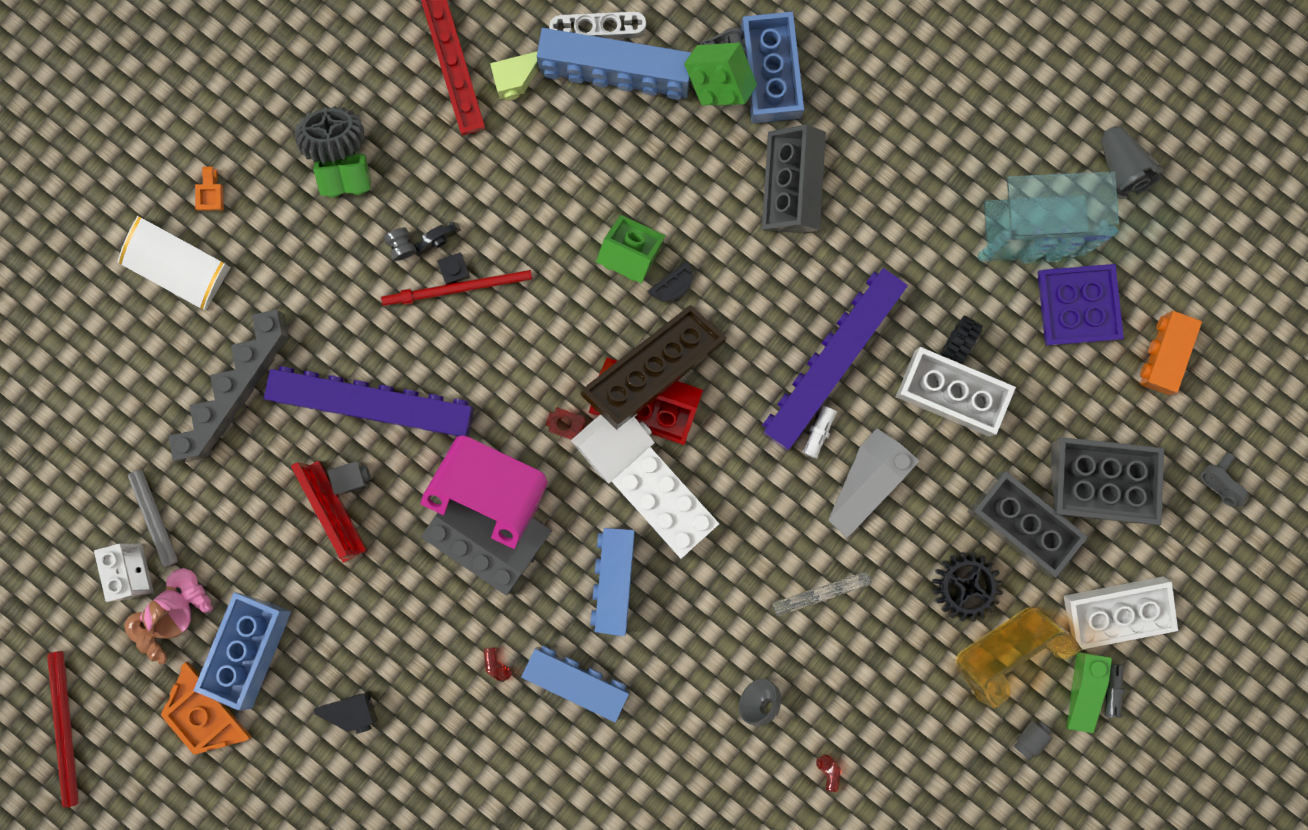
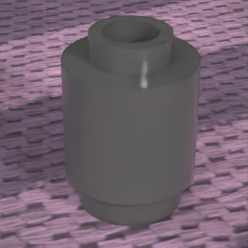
[1014,721,1053,761]

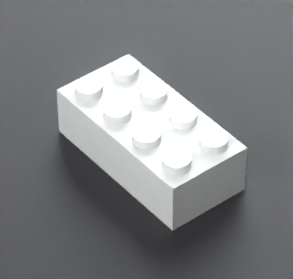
[896,347,1016,437]
[612,447,719,559]

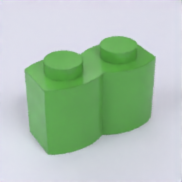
[313,154,371,197]

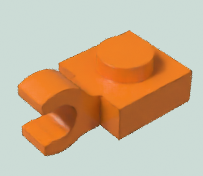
[195,167,224,211]

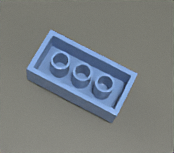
[741,12,804,124]

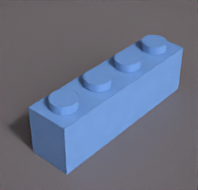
[521,645,629,723]

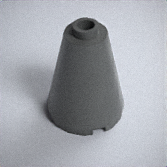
[1101,126,1165,199]

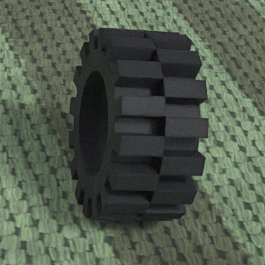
[941,315,983,364]

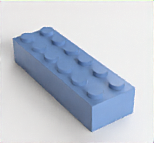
[537,28,691,100]

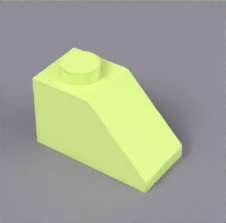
[490,51,539,100]

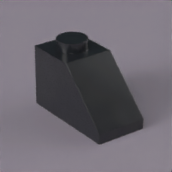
[314,691,378,734]

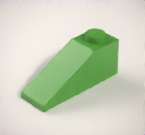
[1067,651,1112,733]

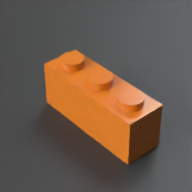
[1140,311,1202,395]

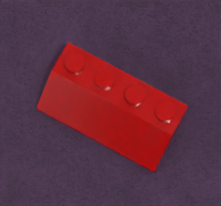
[589,357,703,445]

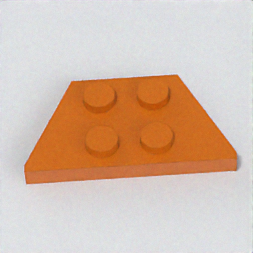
[161,662,252,755]

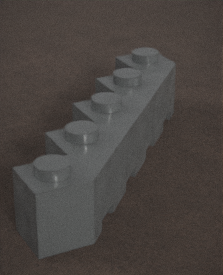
[169,310,289,462]

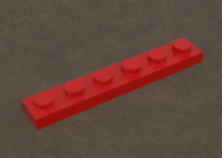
[421,0,486,136]

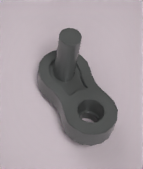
[1200,452,1249,507]

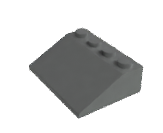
[1051,437,1164,526]
[421,499,552,596]

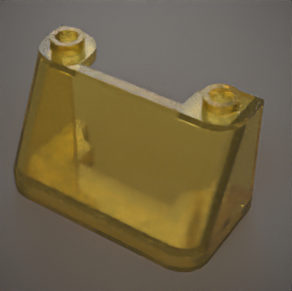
[956,607,1082,709]

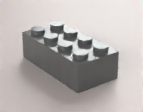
[967,471,1088,578]

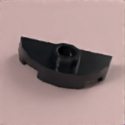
[414,222,461,256]
[647,261,692,302]

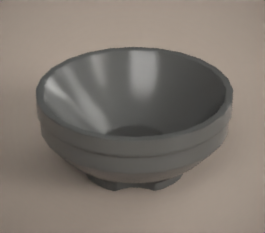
[739,679,781,727]

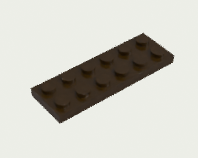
[580,305,727,430]

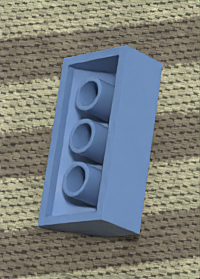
[590,528,635,636]
[193,592,292,711]

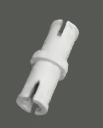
[802,406,837,459]

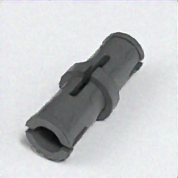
[1104,664,1125,718]

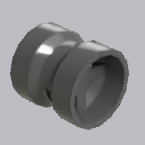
[383,227,417,261]

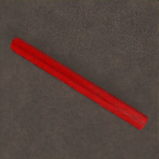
[47,651,79,807]

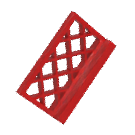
[291,461,367,563]

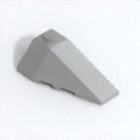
[828,428,919,538]

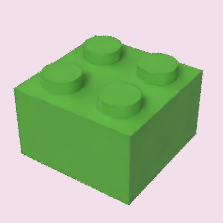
[684,42,757,106]

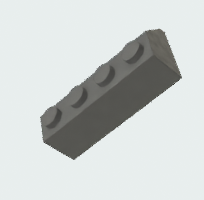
[762,124,826,233]

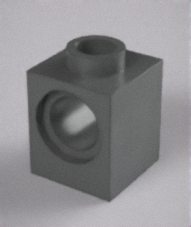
[327,461,371,496]

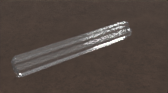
[772,572,871,616]

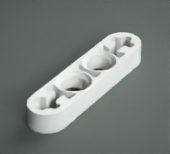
[549,12,646,39]

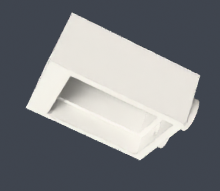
[94,543,154,602]

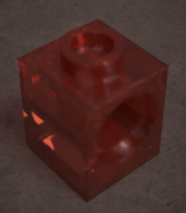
[546,407,587,441]

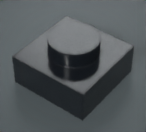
[437,252,470,285]

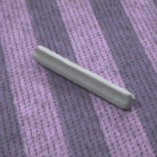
[128,470,177,567]

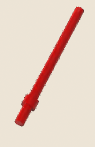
[381,270,532,306]

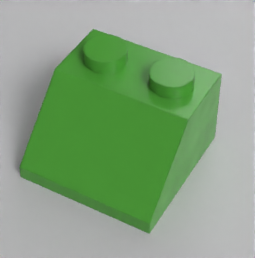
[596,215,666,284]

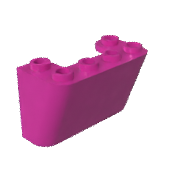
[420,436,547,549]

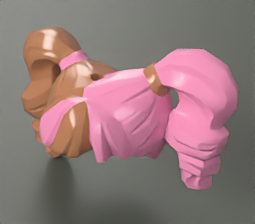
[124,568,213,664]

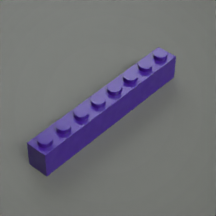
[762,268,908,451]
[264,366,474,437]

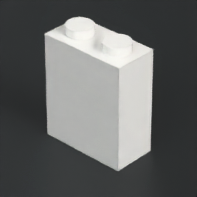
[571,414,655,483]

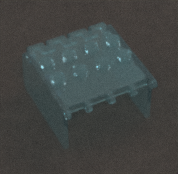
[978,171,1119,263]

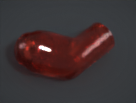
[483,647,512,682]
[816,755,841,792]

